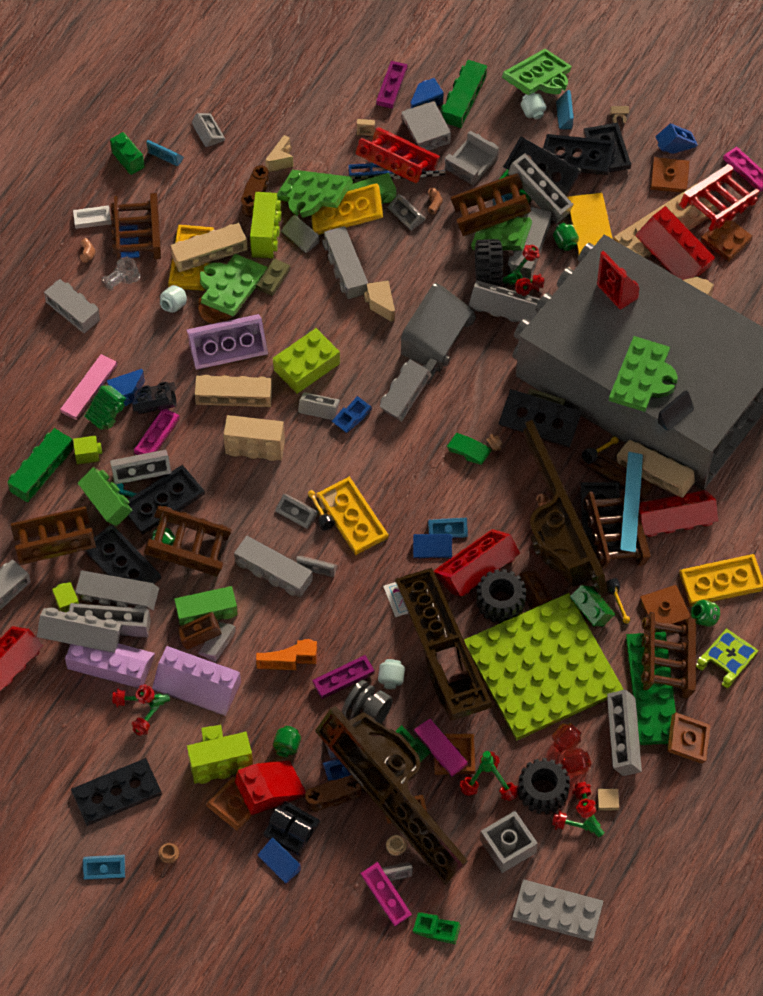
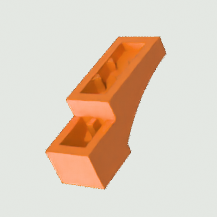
[256,639,317,670]

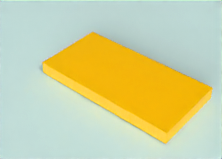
[311,183,383,235]
[567,193,613,255]
[168,225,214,291]
[317,476,389,555]
[679,554,763,607]

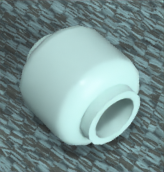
[521,92,546,120]
[160,285,187,313]
[378,659,405,689]

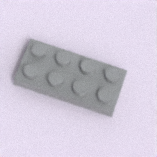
[512,879,603,941]

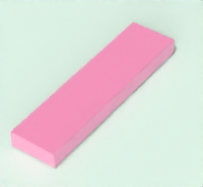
[60,354,117,420]

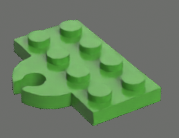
[502,49,572,95]
[277,169,353,218]
[200,254,268,317]
[609,336,678,412]

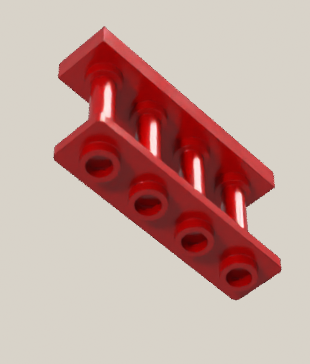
[356,127,440,183]
[679,164,760,231]

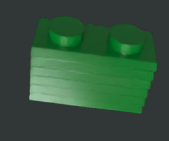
[110,132,145,175]
[84,385,126,430]
[570,585,615,627]

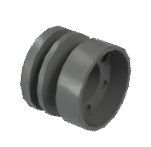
[342,680,393,724]

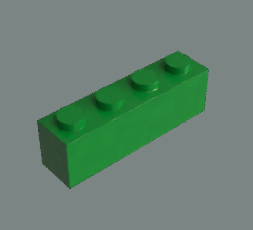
[440,60,487,128]
[7,428,74,503]

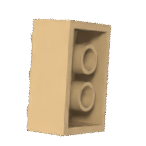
[224,415,285,461]

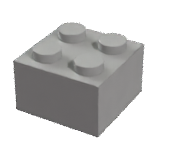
[480,811,538,873]

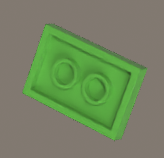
[471,217,532,251]

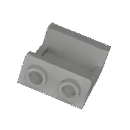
[402,101,451,151]
[445,131,499,186]

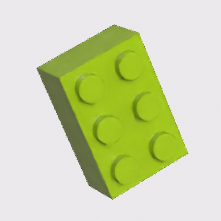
[250,192,282,259]
[273,328,340,394]
[187,732,253,784]

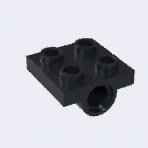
[132,382,177,414]
[264,801,320,856]

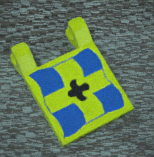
[696,628,759,689]

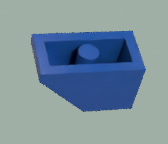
[411,78,444,108]
[655,123,698,154]
[107,369,145,406]

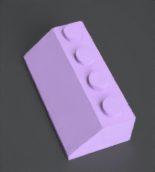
[187,314,268,370]
[65,643,155,688]
[152,646,241,716]

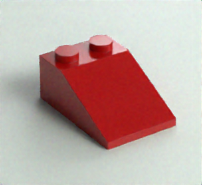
[597,250,640,310]
[235,760,306,815]

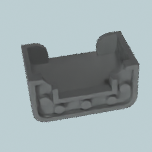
[401,283,476,372]

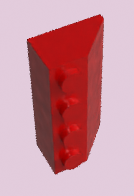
[635,206,715,280]
[639,490,718,537]
[434,529,521,597]
[0,626,44,691]

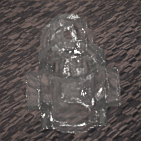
[102,256,141,291]

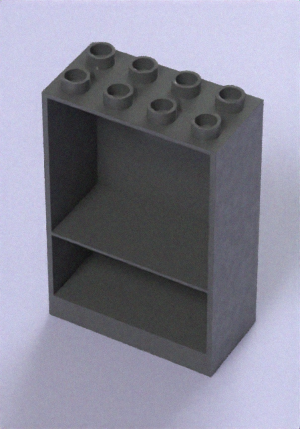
[512,234,763,490]

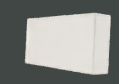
[73,205,111,229]

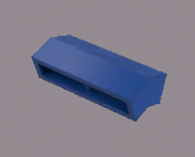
[348,163,394,177]

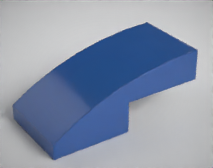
[119,225,139,259]
[332,396,372,433]

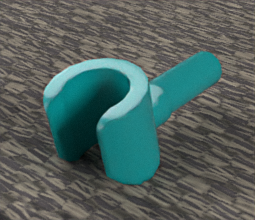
[114,483,137,497]

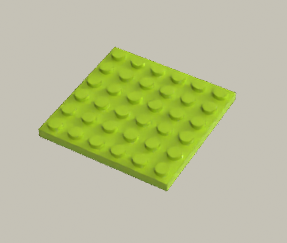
[464,593,624,741]

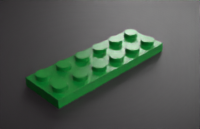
[626,632,676,745]

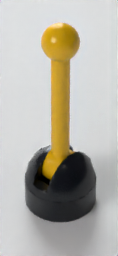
[582,437,619,464]
[308,490,335,531]
[606,578,630,624]

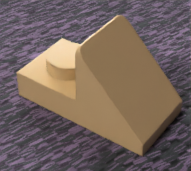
[265,135,294,172]

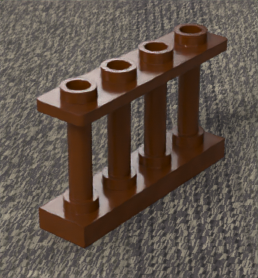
[450,173,531,236]
[111,193,161,261]
[583,489,651,569]
[10,506,96,565]
[143,506,232,577]
[641,612,696,698]

